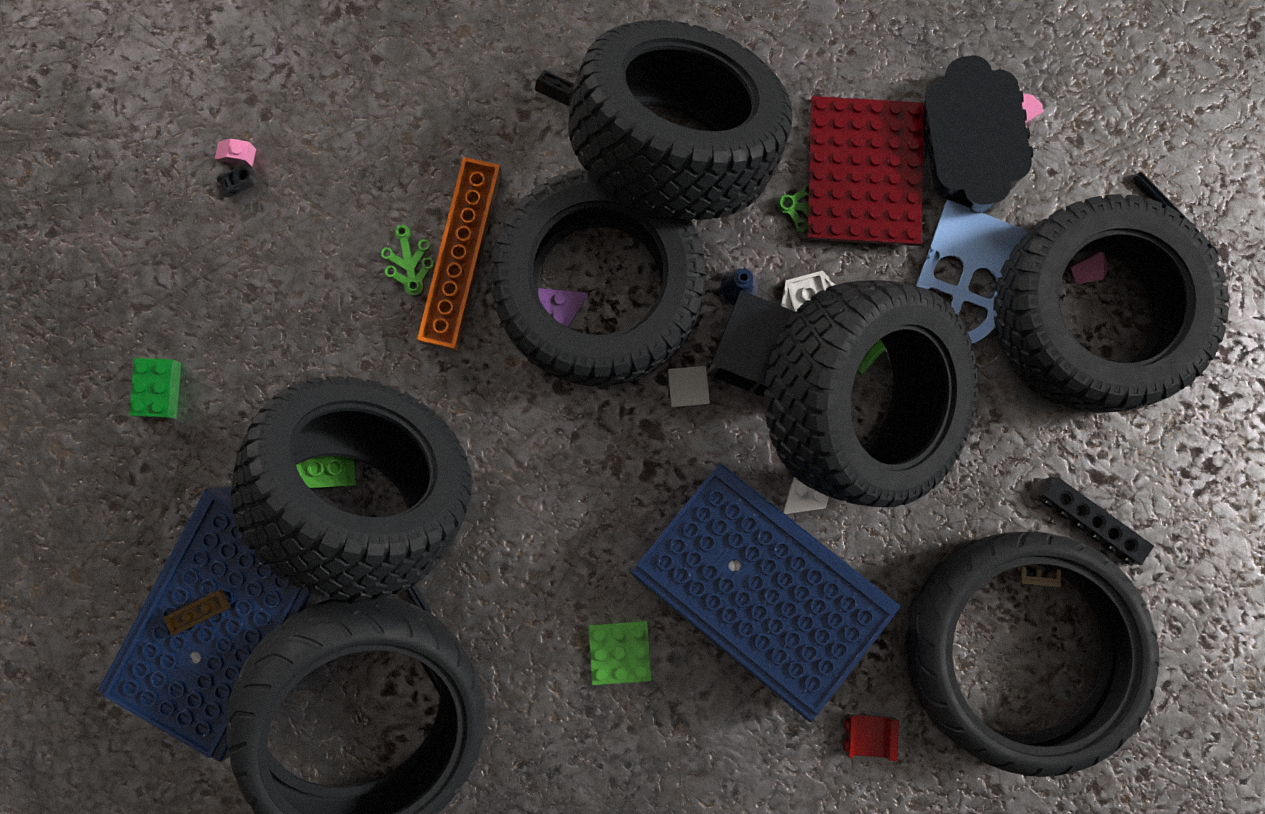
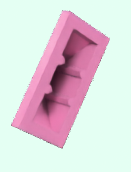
[1069,252,1109,284]

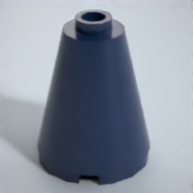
[721,268,758,305]

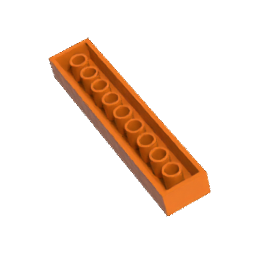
[417,157,502,352]

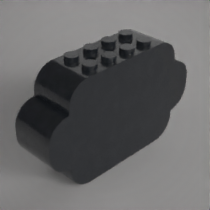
[923,55,1033,213]

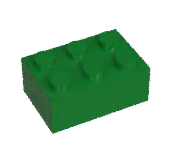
[129,358,181,419]

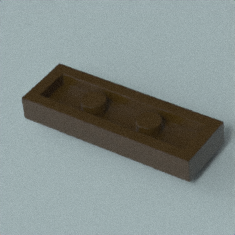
[163,589,231,636]

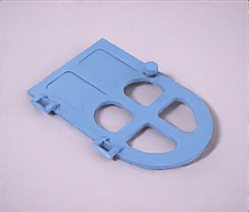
[916,200,1029,344]

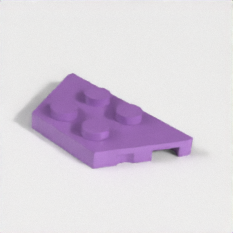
[538,288,588,328]

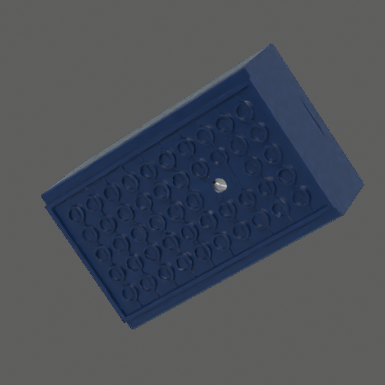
[630,463,901,722]
[98,486,329,762]

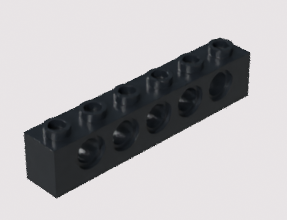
[1038,477,1154,566]

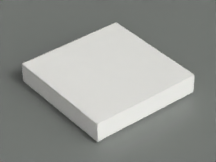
[668,366,710,408]

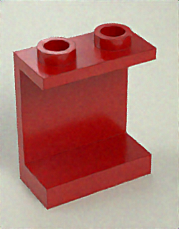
[843,714,899,761]

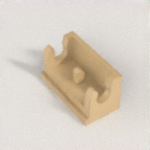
[1017,565,1061,587]

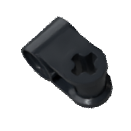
[216,166,257,197]

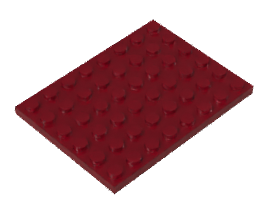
[807,96,923,246]

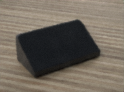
[535,70,574,105]

